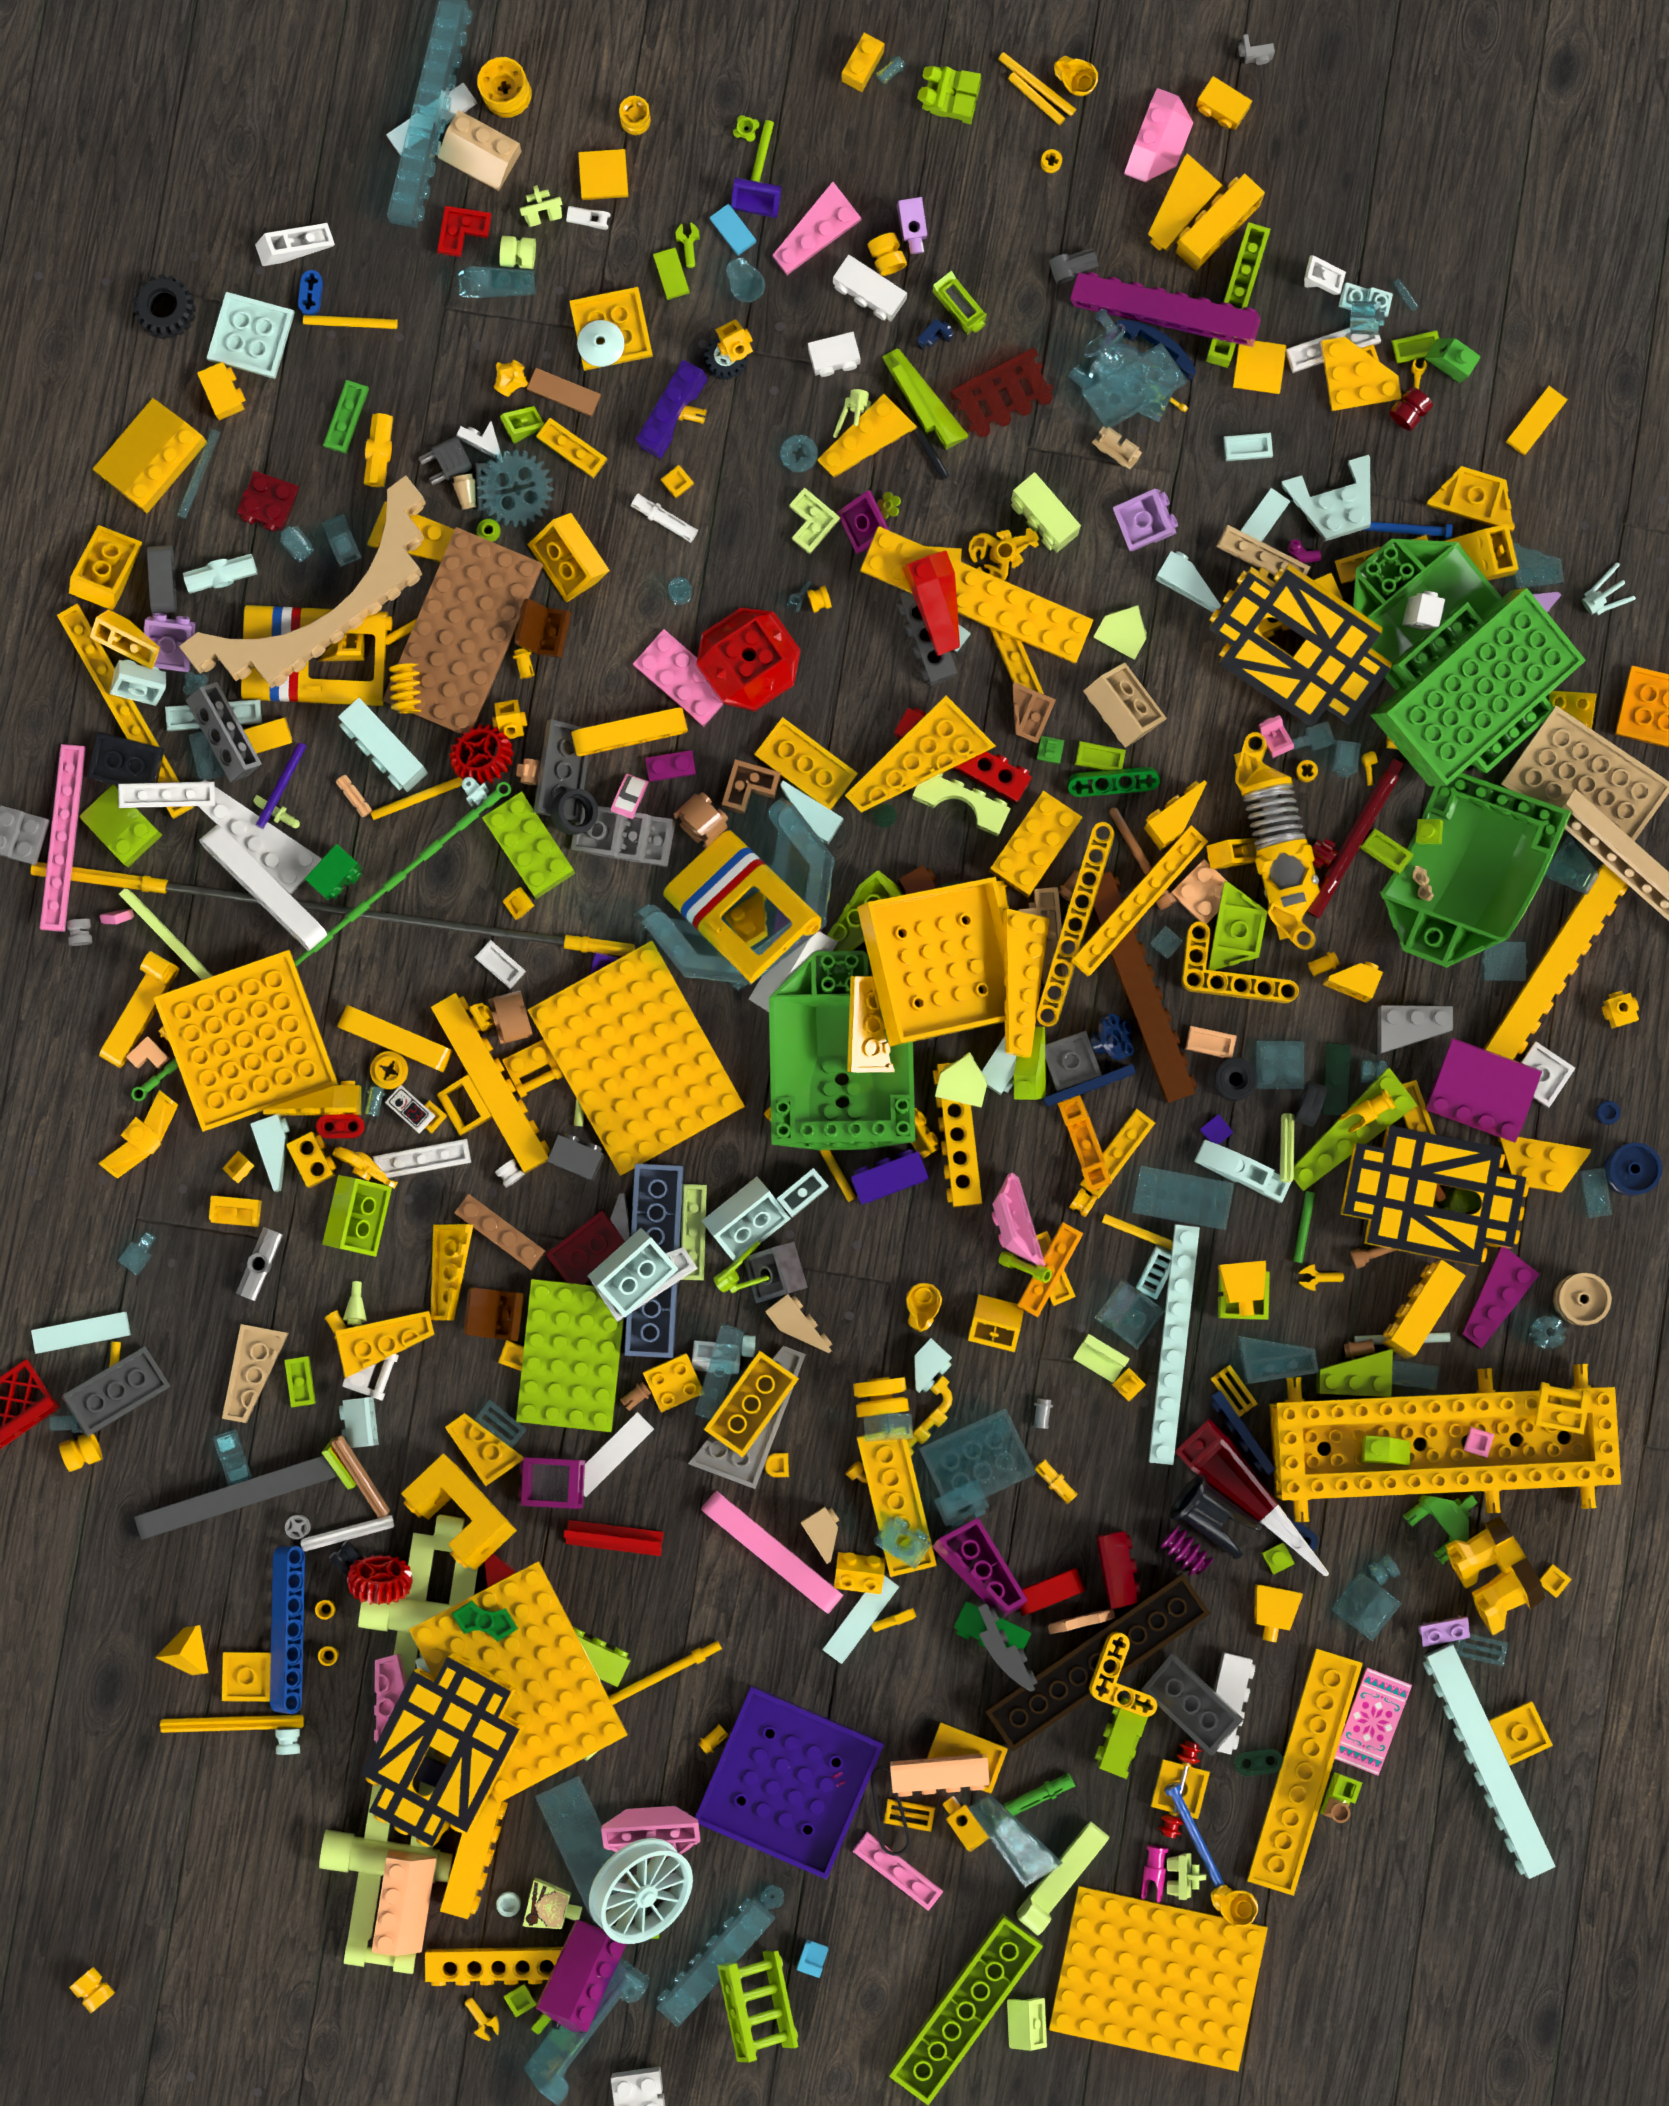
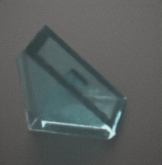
[864,1413,913,1442]

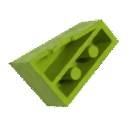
[1316,1349,1393,1397]
[573,1626,631,1687]
[1094,1696,1150,1779]

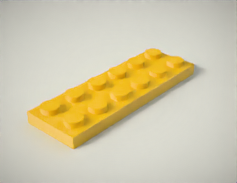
[857,1426,937,1577]

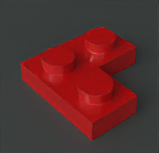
[437,206,492,257]

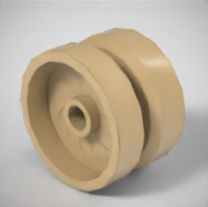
[1553,1273,1612,1326]

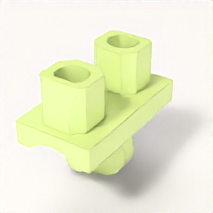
[520,185,563,227]
[1167,1853,1206,1900]

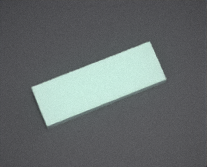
[1241,488,1290,542]

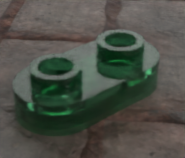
[1234,1748,1283,1776]

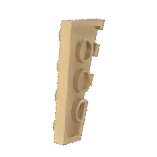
[222,1324,289,1423]

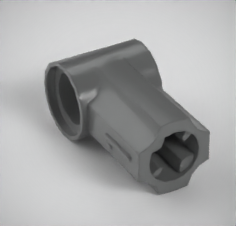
[1048,248,1099,284]

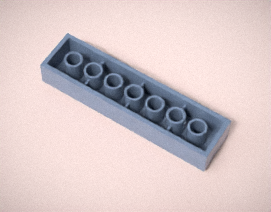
[625,1164,684,1358]

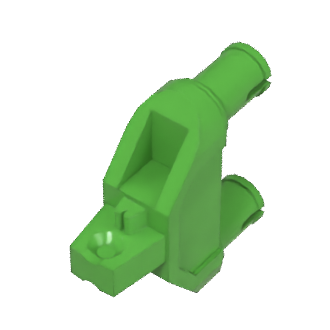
[1403,1494,1478,1565]

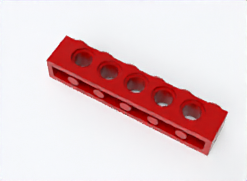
[894,708,1032,805]

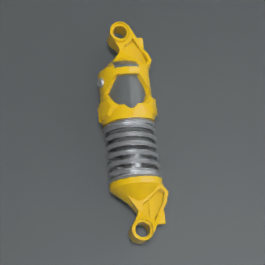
[1234,732,1320,950]

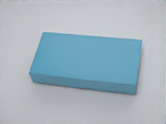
[710,204,756,256]

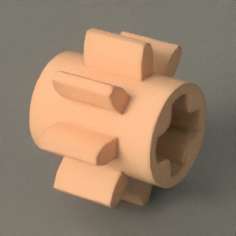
[516,759,541,786]

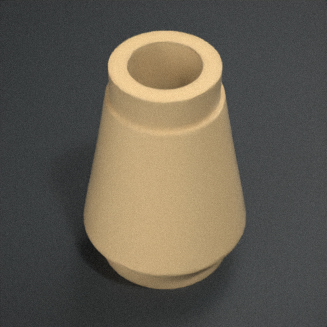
[452,474,476,510]

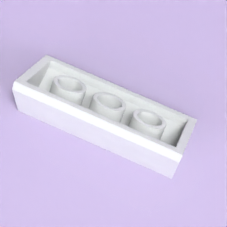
[749,931,838,1012]

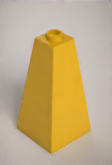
[1148,154,1226,251]

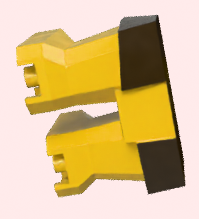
[1445,1516,1545,1635]

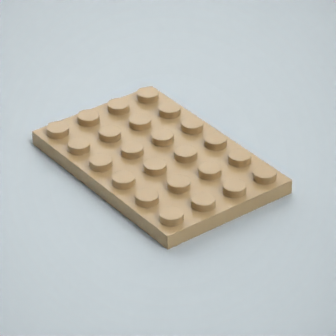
[1501,705,1669,842]

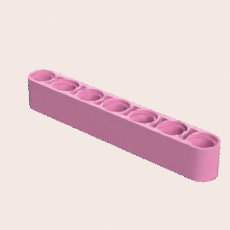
[701,1490,844,1614]

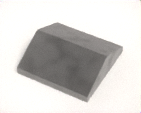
[610,1193,631,1241]

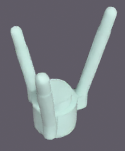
[1582,563,1635,615]

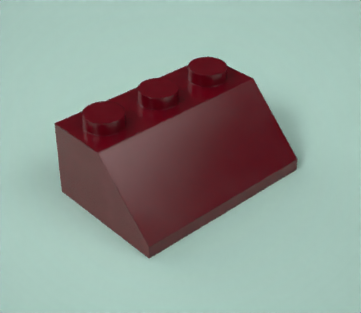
[1095,1530,1141,1609]

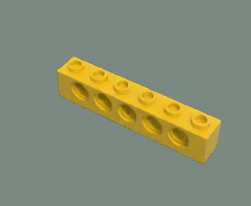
[933,1063,982,1207]
[425,1947,563,1986]

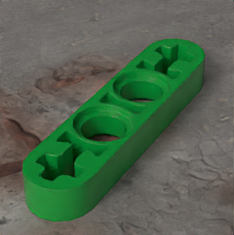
[1067,767,1160,797]

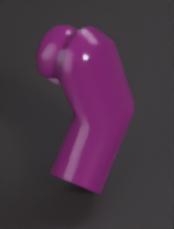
[1288,539,1321,563]

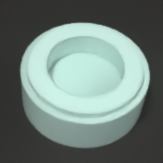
[496,1891,521,1917]

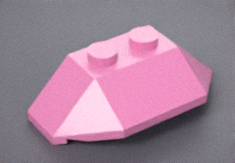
[1124,88,1193,182]
[992,1173,1045,1266]
[601,1806,700,1858]

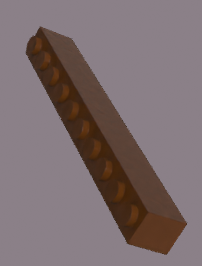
[1083,871,1197,1104]

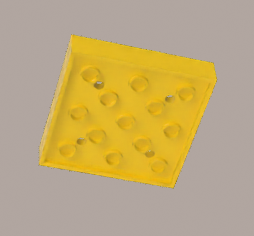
[857,877,1006,1046]

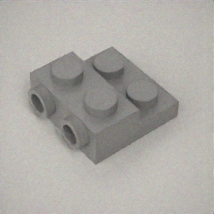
[0,806,50,866]

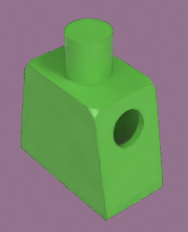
[1425,338,1480,383]

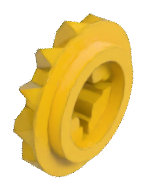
[370,1051,409,1090]

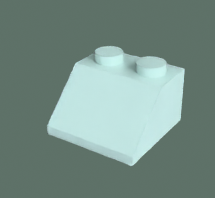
[110,660,166,706]
[339,1397,379,1448]

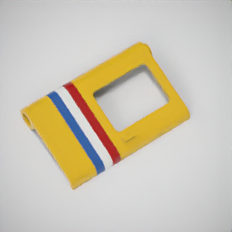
[241,605,392,706]
[663,830,822,984]

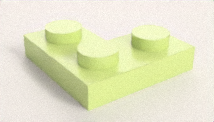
[789,488,840,554]

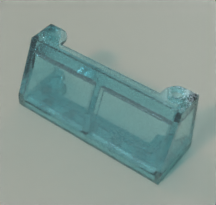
[523,1957,650,2106]

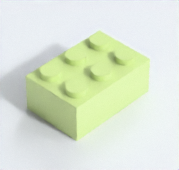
[1011,472,1081,553]

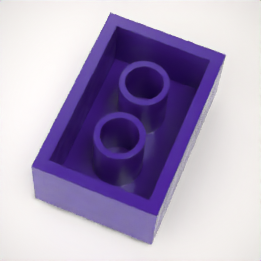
[851,1149,928,1205]

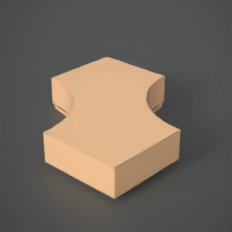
[1048,1609,1116,1634]

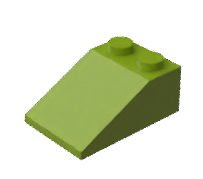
[79,785,162,867]

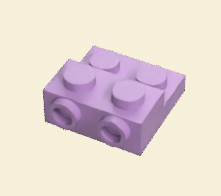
[1113,489,1178,551]
[141,613,195,672]

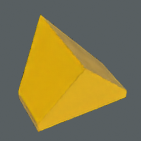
[318,633,365,661]
[155,1625,208,1675]

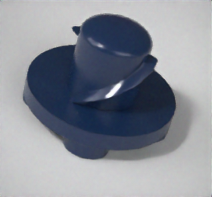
[1090,1013,1134,1060]

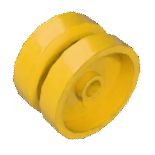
[853,1377,909,1417]

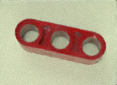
[1019,1568,1086,1616]

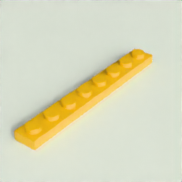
[1071,825,1208,976]

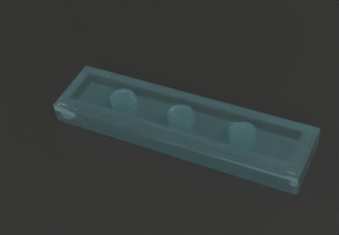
[694,1324,744,1419]

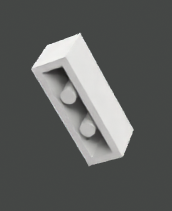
[833,255,907,321]

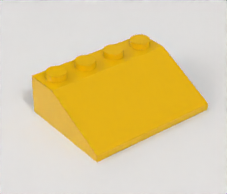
[93,398,207,514]

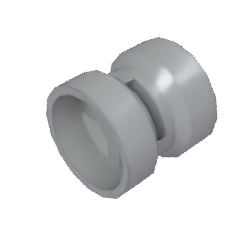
[66,919,93,946]

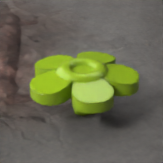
[877,492,901,519]

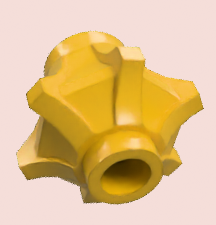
[494,360,528,397]

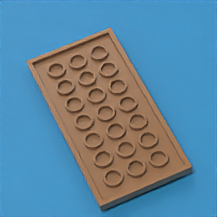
[382,527,543,734]

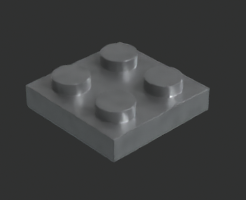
[1045,1031,1102,1092]

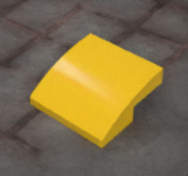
[1233,341,1286,394]

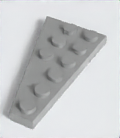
[688,1346,806,1489]

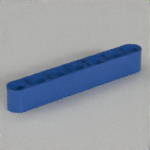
[270,1545,305,1714]

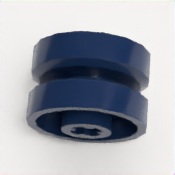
[1604,1142,1662,1196]

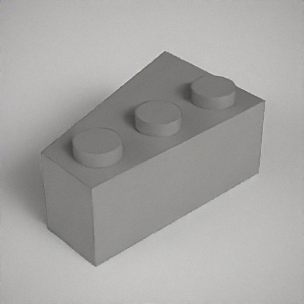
[1377,1005,1453,1055]

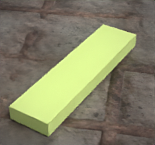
[681,1184,707,1280]

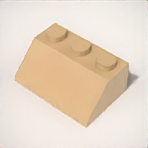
[438,110,522,191]
[1083,663,1167,748]

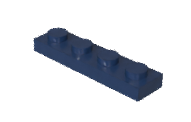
[1210,1390,1275,1475]

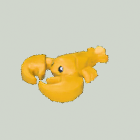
[968,528,1039,581]
[332,1147,398,1189]

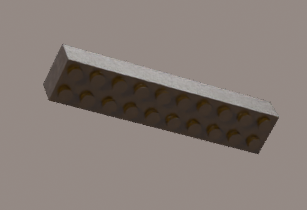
[984,1572,1211,1752]

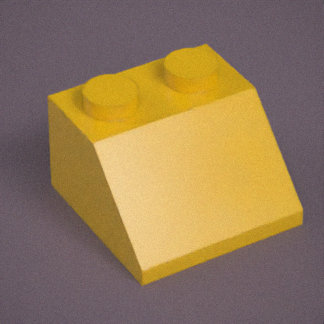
[1322,962,1383,1003]

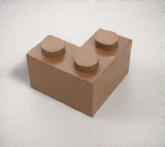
[722,759,781,815]

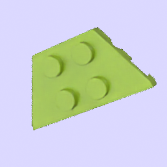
[1208,881,1267,971]

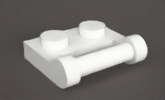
[342,1354,399,1401]

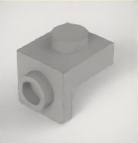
[1238,34,1275,65]

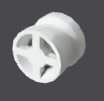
[495,1159,525,1188]

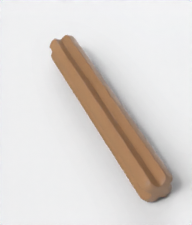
[331,1435,390,1518]

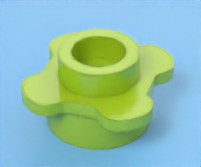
[733,115,759,142]

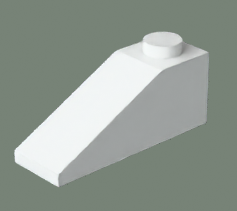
[255,223,335,266]

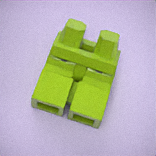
[917,66,982,124]

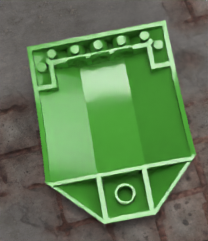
[1380,773,1571,968]

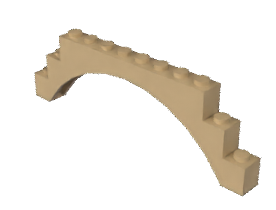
[179,476,426,688]

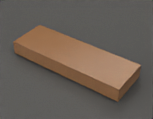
[527,368,601,417]

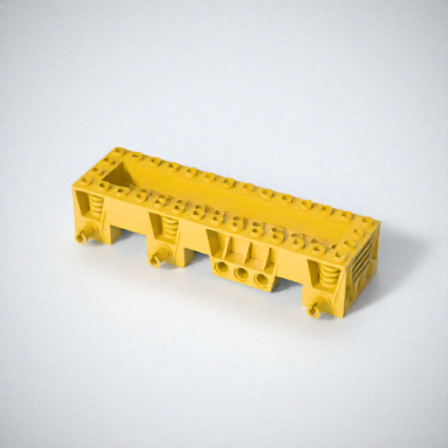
[1269,1364,1621,1522]

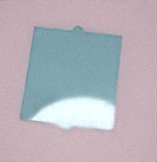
[1482,942,1528,981]

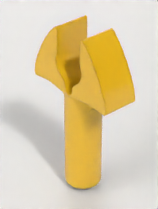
[1298,1264,1344,1291]
[872,1608,916,1632]
[465,1998,499,2041]

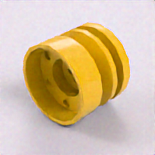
[477,57,531,118]

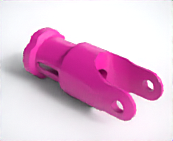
[1141,1845,1169,1903]

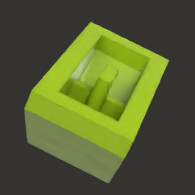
[500,406,545,444]

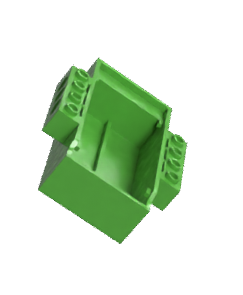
[1370,588,1586,786]

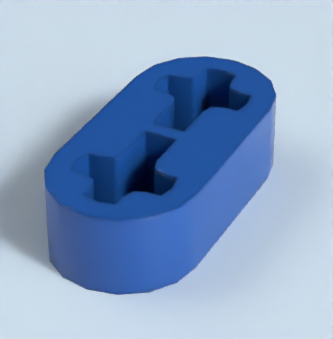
[298,270,323,315]

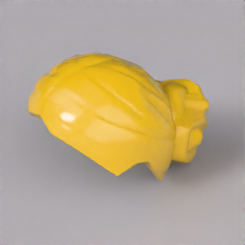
[1054,56,1098,96]
[906,1283,942,1332]
[1211,1885,1258,1927]

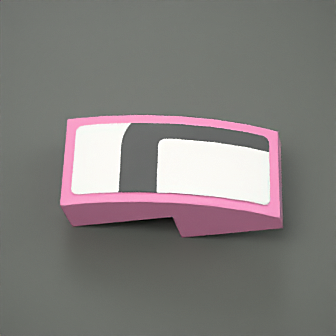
[611,774,649,819]

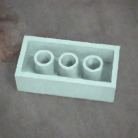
[338,698,428,792]

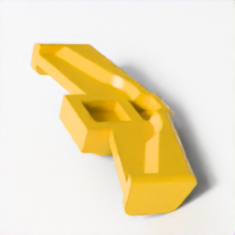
[98,1090,178,1178]

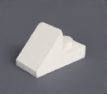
[1304,255,1346,295]
[457,421,502,461]

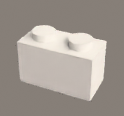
[808,332,860,377]
[1402,591,1445,631]

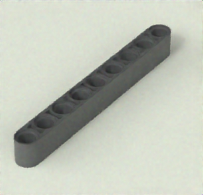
[134,1456,338,1540]

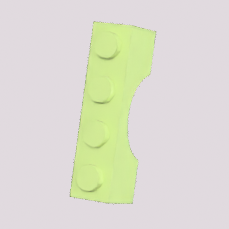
[912,774,1011,837]

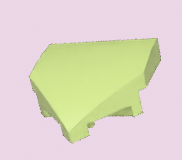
[1094,605,1147,660]
[935,1052,987,1107]

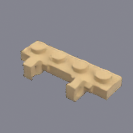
[1018,887,1066,984]

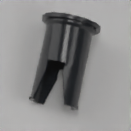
[1170,1473,1262,1559]

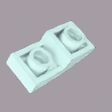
[1338,283,1393,317]

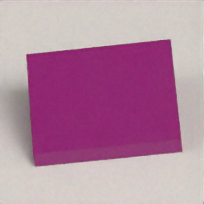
[837,490,889,554]

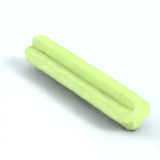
[1280,1113,1294,1183]

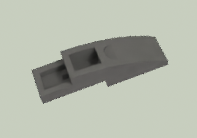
[978,1604,1037,1692]

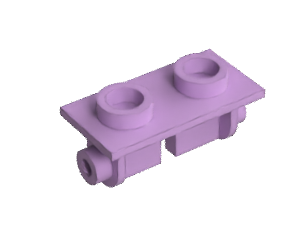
[1418,1615,1470,1647]

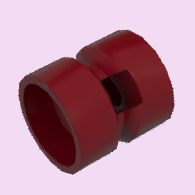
[1389,386,1433,431]

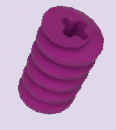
[1160,1524,1214,1576]

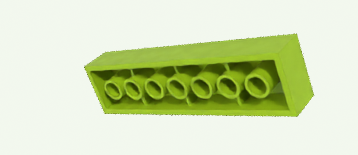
[889,1913,1043,2106]

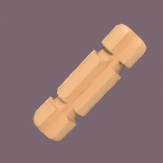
[336,775,372,817]

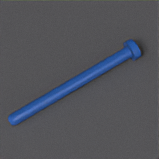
[1363,522,1452,540]
[1164,1782,1224,1888]

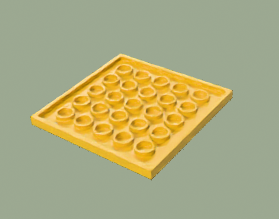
[153,949,338,1132]

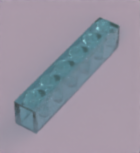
[656,1896,776,2028]

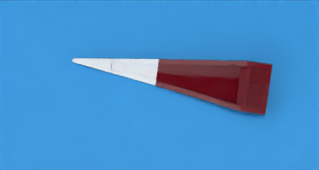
[1175,1419,1329,1576]

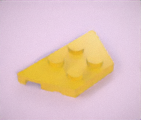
[1426,466,1515,532]
[1499,1137,1591,1193]

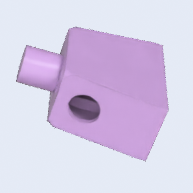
[896,197,927,254]

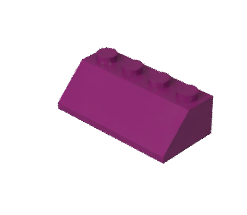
[536,1920,627,2032]

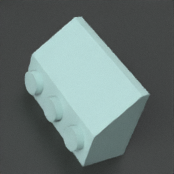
[702,1177,791,1261]
[587,1228,678,1317]

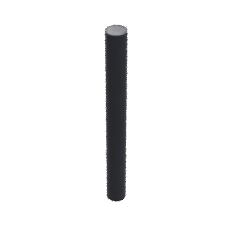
[895,395,949,480]

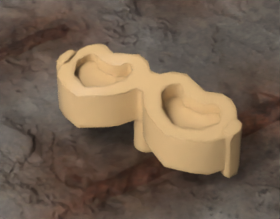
[1413,866,1434,902]

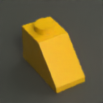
[1206,838,1259,869]

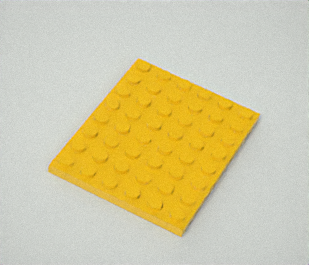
[528,941,745,1176]
[409,1561,628,1804]
[1049,1885,1268,2071]

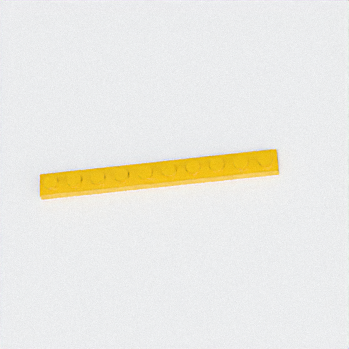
[57,604,194,819]

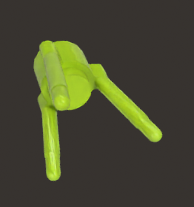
[714,1241,769,1293]

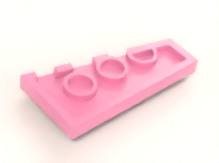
[773,182,861,275]
[374,1654,407,1743]

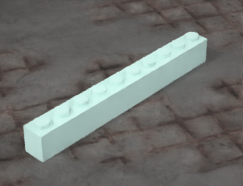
[1423,1643,1556,1879]

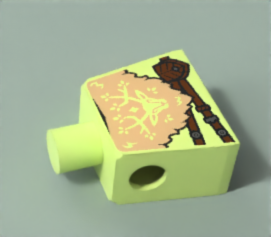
[523,1878,582,1929]

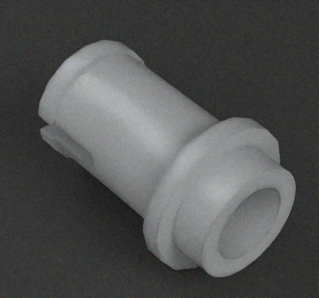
[1033,1398,1053,1429]

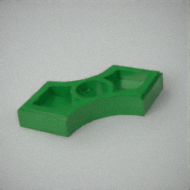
[451,1600,519,1642]

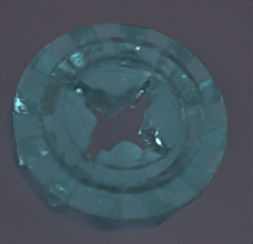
[780,435,818,472]

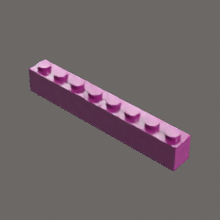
[1070,272,1261,347]

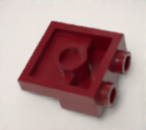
[237,471,299,532]

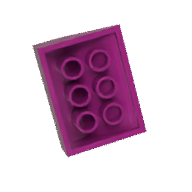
[1426,1038,1542,1143]

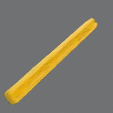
[160,1715,304,1733]

